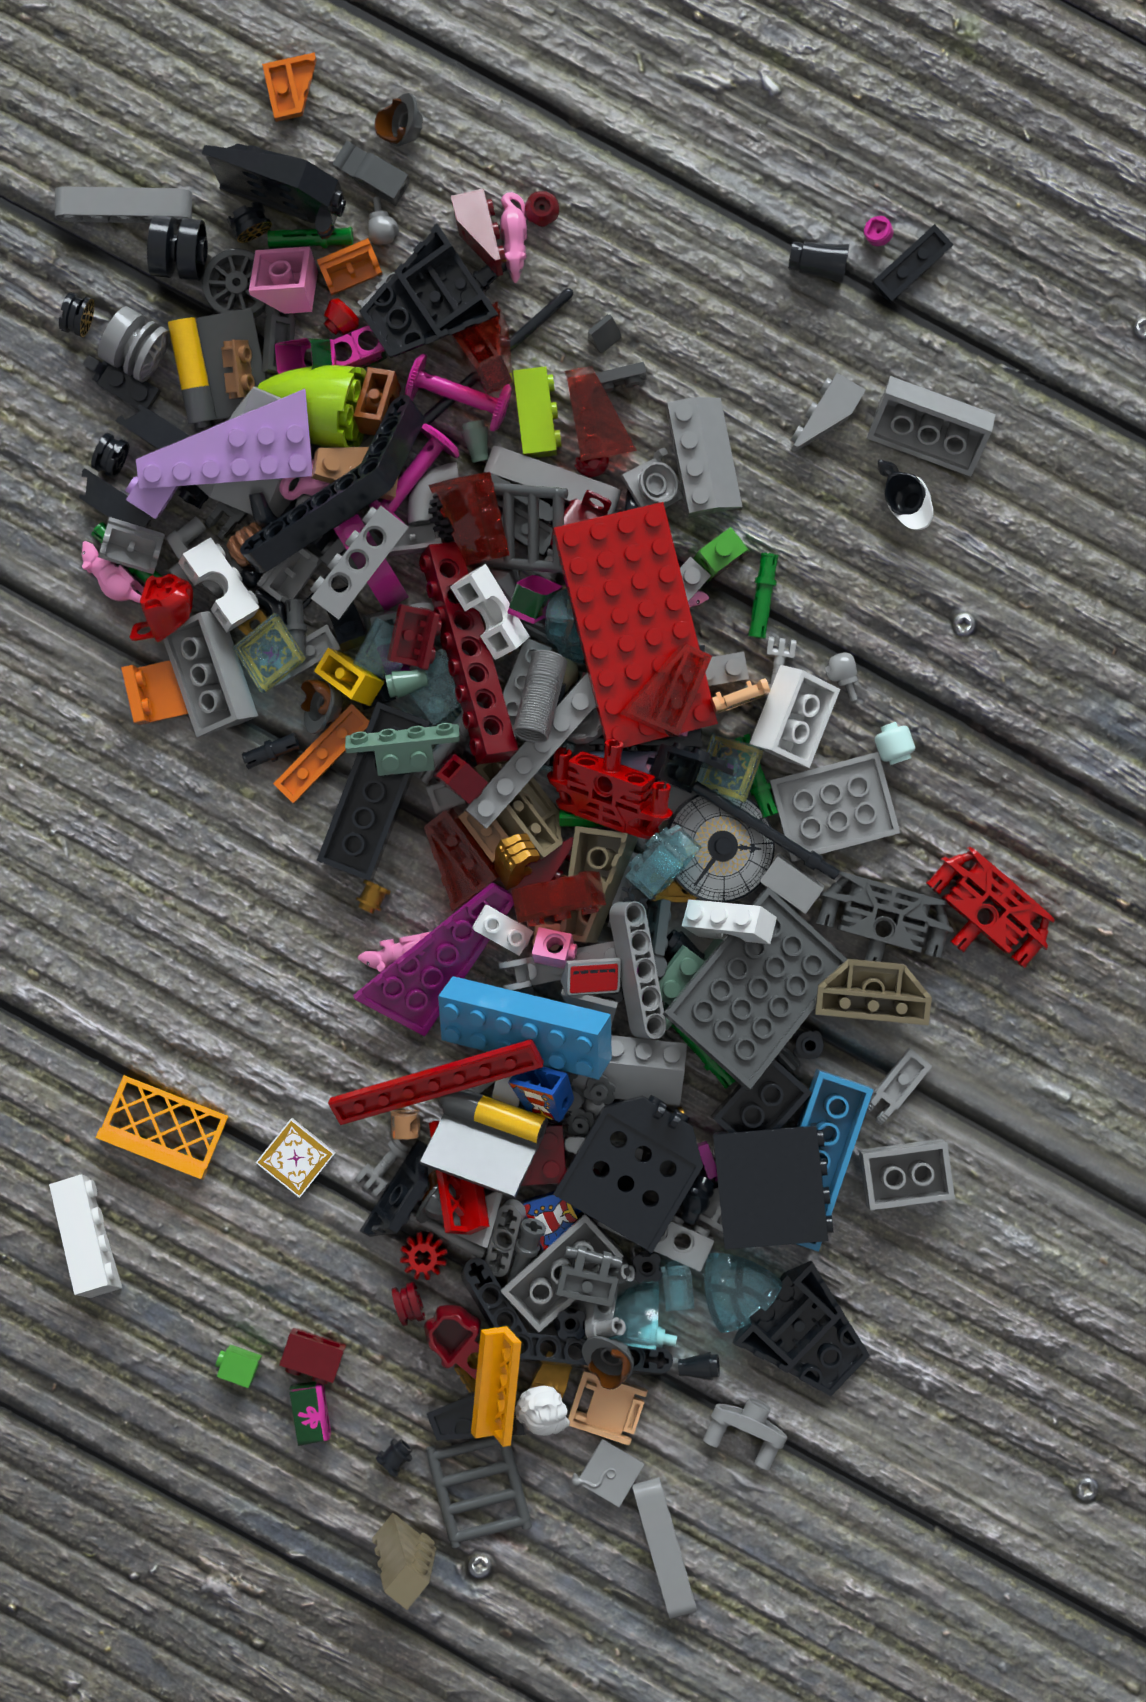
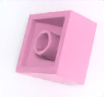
[249,246,318,314]

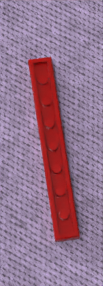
[328,1039,544,1125]

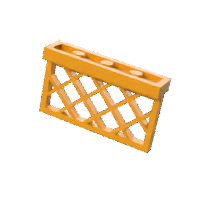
[95,1075,229,1180]

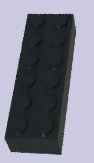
[316,702,432,881]

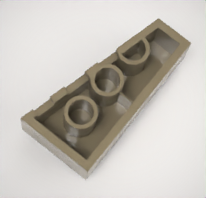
[560,826,639,943]
[372,1513,436,1610]

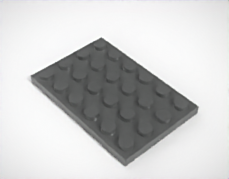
[663,887,847,1090]

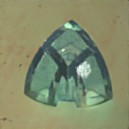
[545,588,586,664]
[704,1253,783,1333]
[609,1282,659,1349]

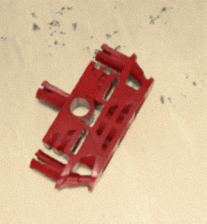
[547,739,673,839]
[926,847,1055,969]

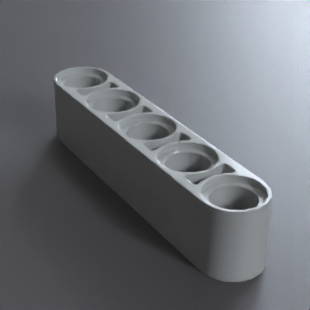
[55,186,192,224]
[483,446,622,514]
[609,901,666,1039]
[632,1477,697,1619]

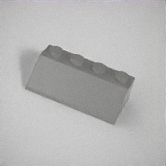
[867,376,996,477]
[666,397,742,519]
[163,611,258,737]
[571,1035,687,1107]
[501,1214,623,1332]

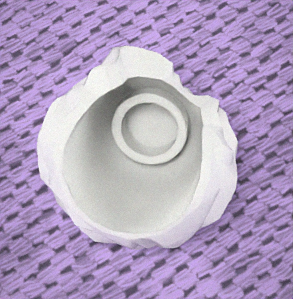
[515,1386,570,1436]

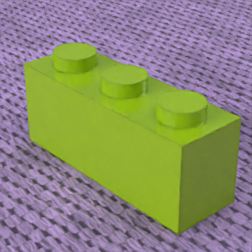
[513,366,562,458]

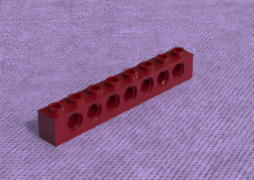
[419,542,518,765]

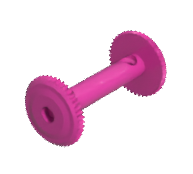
[405,354,512,432]
[368,424,459,524]

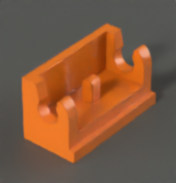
[317,238,382,296]

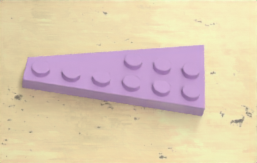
[136,388,312,489]

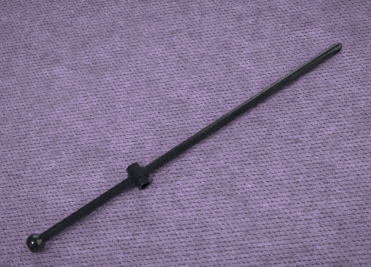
[240,288,573,589]

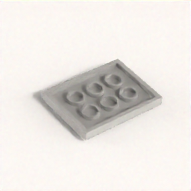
[769,752,900,862]

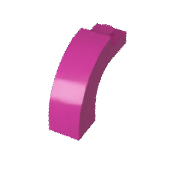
[334,514,409,610]

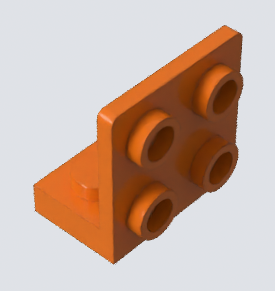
[121,660,188,725]

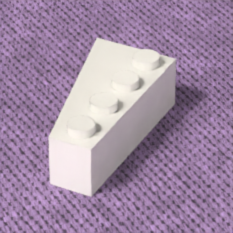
[49,1174,122,1298]

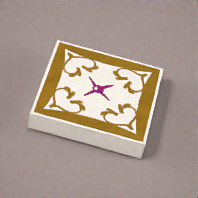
[256,1118,336,1198]

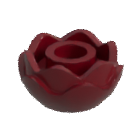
[525,191,559,227]
[574,452,609,477]

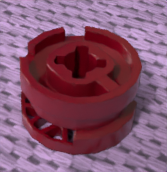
[391,1281,425,1327]

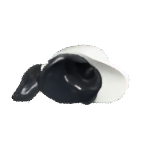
[878,460,933,530]

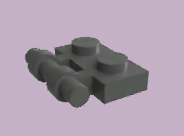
[556,1245,622,1307]

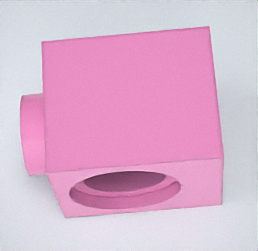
[532,927,577,969]

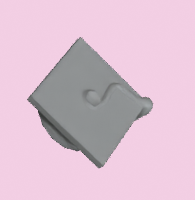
[621,448,683,508]
[572,1439,644,1507]

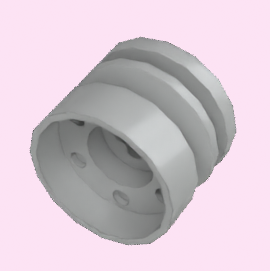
[98,306,170,383]

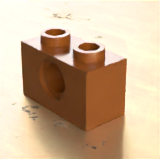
[353,367,401,436]

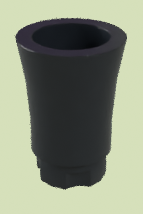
[788,241,850,284]

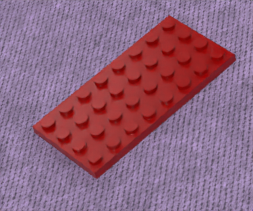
[552,502,718,748]

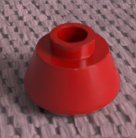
[323,298,360,335]

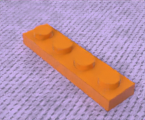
[273,703,370,804]

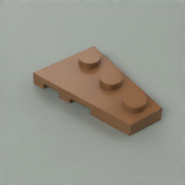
[311,447,398,501]

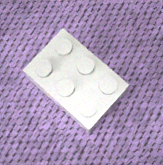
[749,665,840,768]

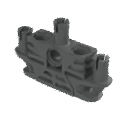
[816,872,954,962]

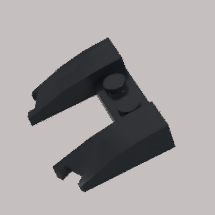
[79,405,189,528]

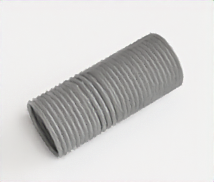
[513,650,568,743]

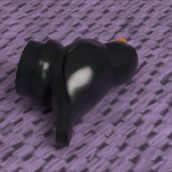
[682,1175,715,1225]

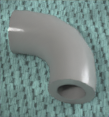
[407,462,460,525]

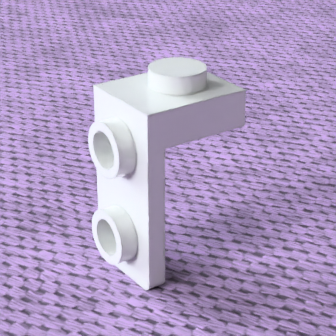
[472,905,534,956]

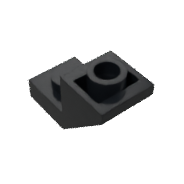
[327,586,369,653]

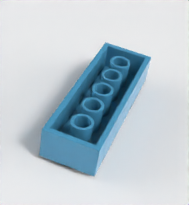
[438,976,612,1080]
[796,1069,873,1252]

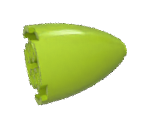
[257,365,366,448]

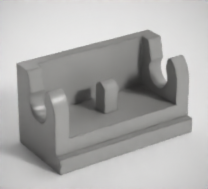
[98,517,165,574]
[387,523,443,557]
[257,547,322,603]
[760,853,824,914]

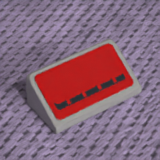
[560,957,621,996]

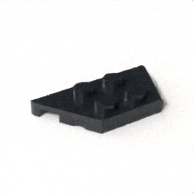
[360,1139,428,1237]

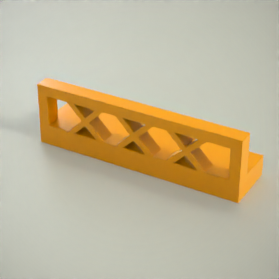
[471,1326,521,1447]

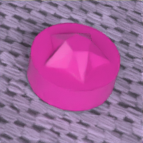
[864,216,894,246]

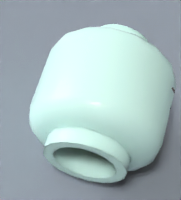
[874,722,915,765]

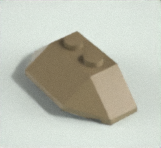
[473,760,563,860]
[815,959,932,1025]

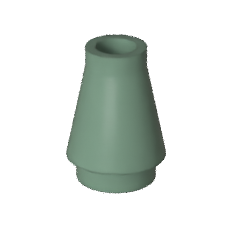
[461,420,488,463]
[385,670,429,699]

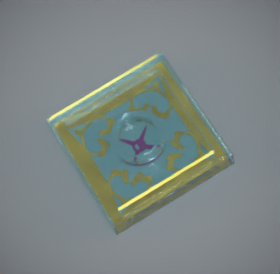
[233,613,306,693]
[696,733,764,803]

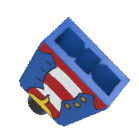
[508,1067,574,1123]
[521,1191,582,1251]

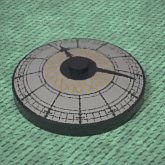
[663,790,775,902]

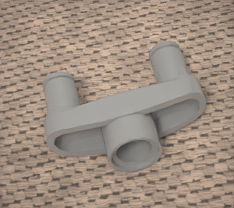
[166,516,242,597]
[578,1264,635,1339]
[703,1398,787,1470]

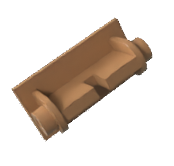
[221,340,255,399]

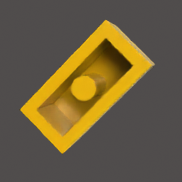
[314,647,384,706]

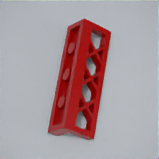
[429,1121,490,1235]

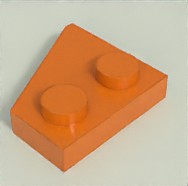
[262,52,317,122]

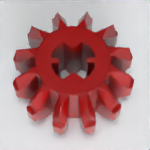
[400,1231,448,1280]

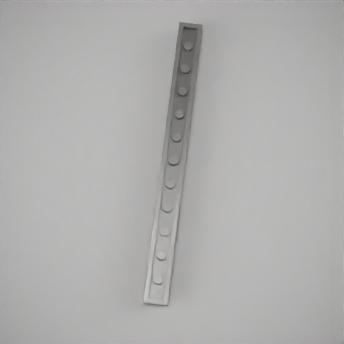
[465,557,711,829]

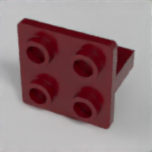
[387,604,442,670]

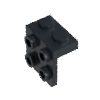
[650,742,734,793]

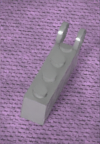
[498,940,617,990]

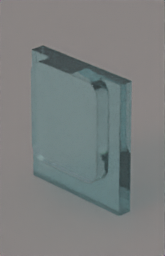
[353,618,403,679]

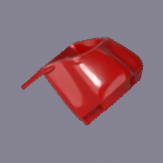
[130,574,193,642]

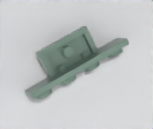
[345,723,460,776]
[658,939,723,1030]

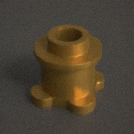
[356,879,391,914]

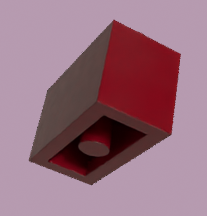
[279,1328,346,1384]

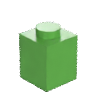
[215,1344,262,1388]

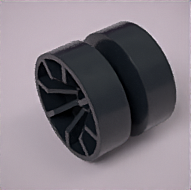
[147,215,208,281]

